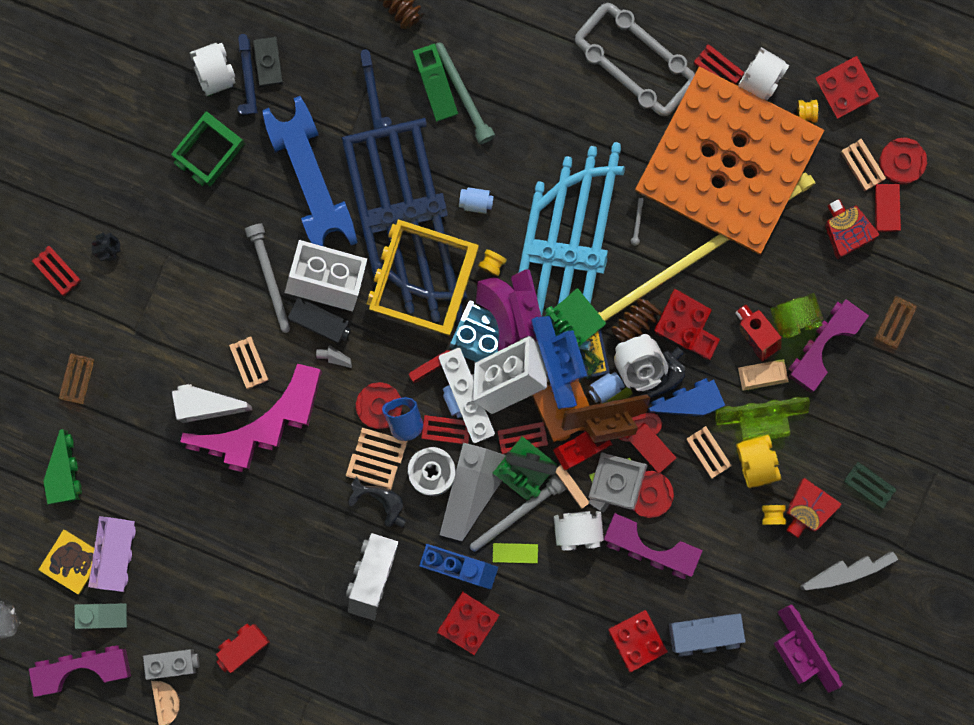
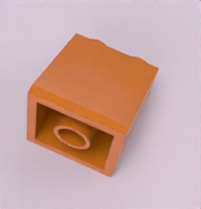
[531,375,590,442]

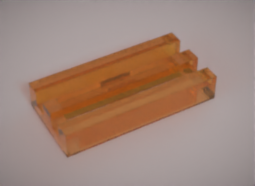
[875,296,917,349]
[59,353,94,405]

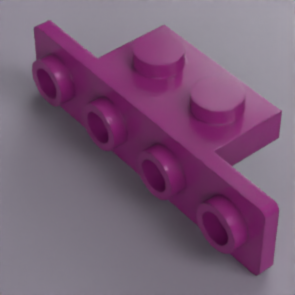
[509,269,542,342]
[773,604,843,692]

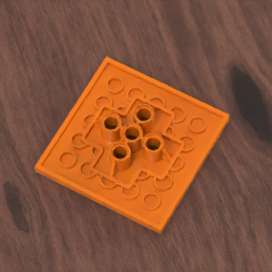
[635,67,824,255]

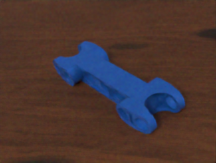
[262,96,357,247]

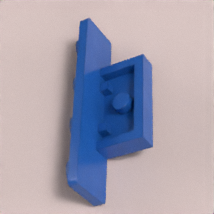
[531,316,587,409]

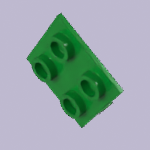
[545,288,607,347]
[492,436,557,501]

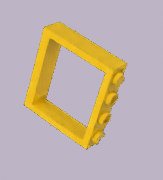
[367,220,479,336]

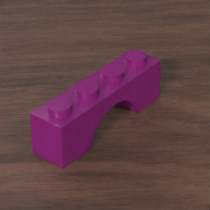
[788,299,869,393]
[604,514,703,580]
[29,645,131,697]

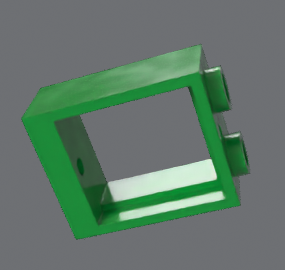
[171,111,245,187]

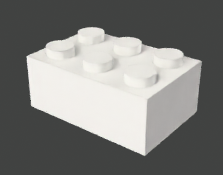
[285,240,367,311]
[473,336,547,414]

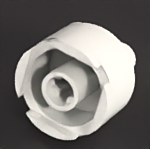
[190,43,235,96]
[738,47,789,101]
[614,334,668,391]
[408,447,456,496]
[554,511,604,550]

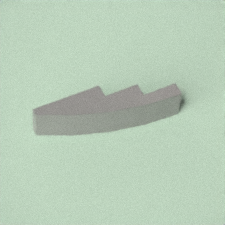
[800,552,898,590]

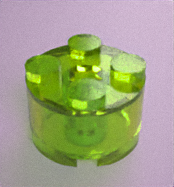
[770,293,824,338]

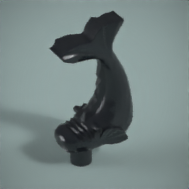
[638,347,686,407]
[349,476,406,528]

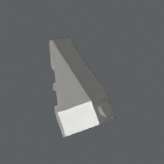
[440,443,506,541]

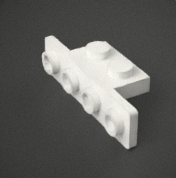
[439,348,495,443]

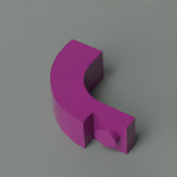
[476,277,522,351]

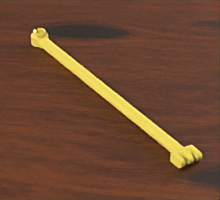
[598,172,816,321]

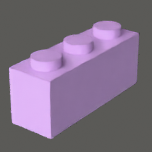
[88,516,136,592]

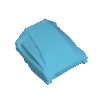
[450,300,499,362]

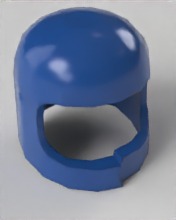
[382,397,423,441]

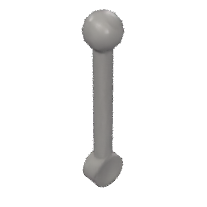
[631,198,643,246]

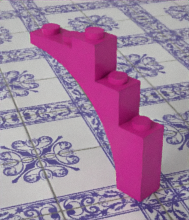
[180,364,322,472]

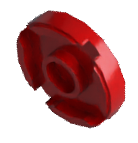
[880,138,927,185]
[356,382,403,430]
[633,471,674,518]

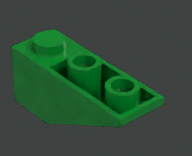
[413,44,458,122]
[43,429,82,505]

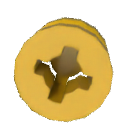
[797,100,818,123]
[478,249,507,277]
[762,505,786,525]

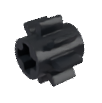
[91,232,121,262]

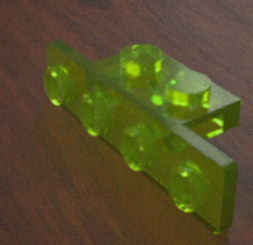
[715,397,810,441]

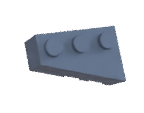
[669,614,745,656]

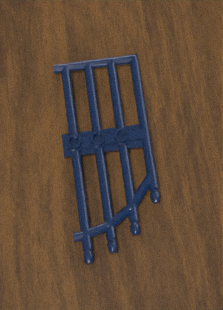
[341,118,467,324]

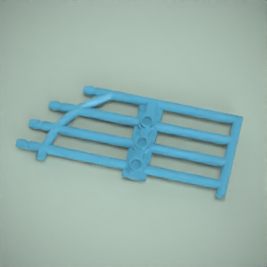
[518,142,625,350]

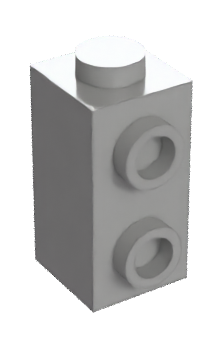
[143,649,199,680]

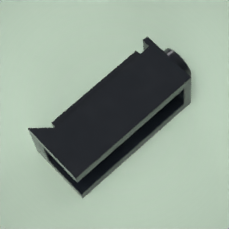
[288,296,352,345]

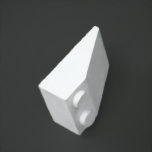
[172,384,252,423]

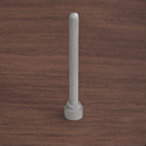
[245,223,290,333]
[470,474,567,552]

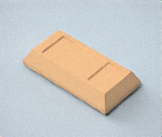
[738,359,789,391]

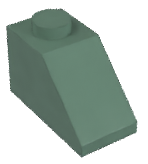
[75,604,127,629]

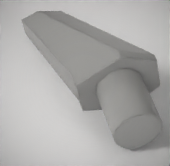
[316,345,352,368]

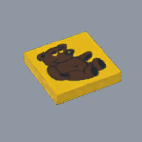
[39,530,94,595]

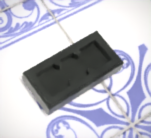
[253,37,283,87]
[505,451,557,475]

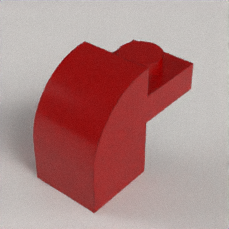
[553,431,612,471]

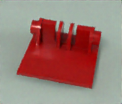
[815,56,879,119]
[654,289,712,351]
[437,592,500,655]
[608,610,667,672]

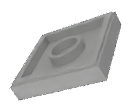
[588,453,647,511]

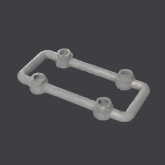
[575,3,695,116]

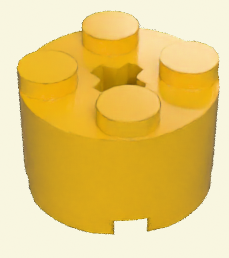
[736,434,781,488]

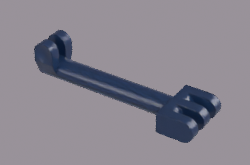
[238,34,257,116]
[361,50,392,129]

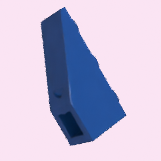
[648,378,725,417]
[419,544,498,589]

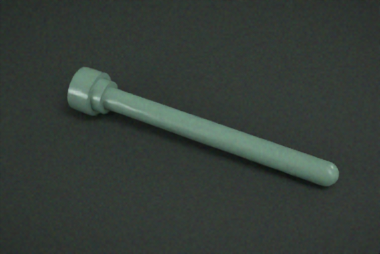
[436,43,496,144]

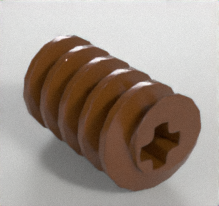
[379,0,425,30]
[611,298,662,343]

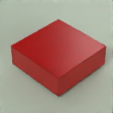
[688,328,720,360]

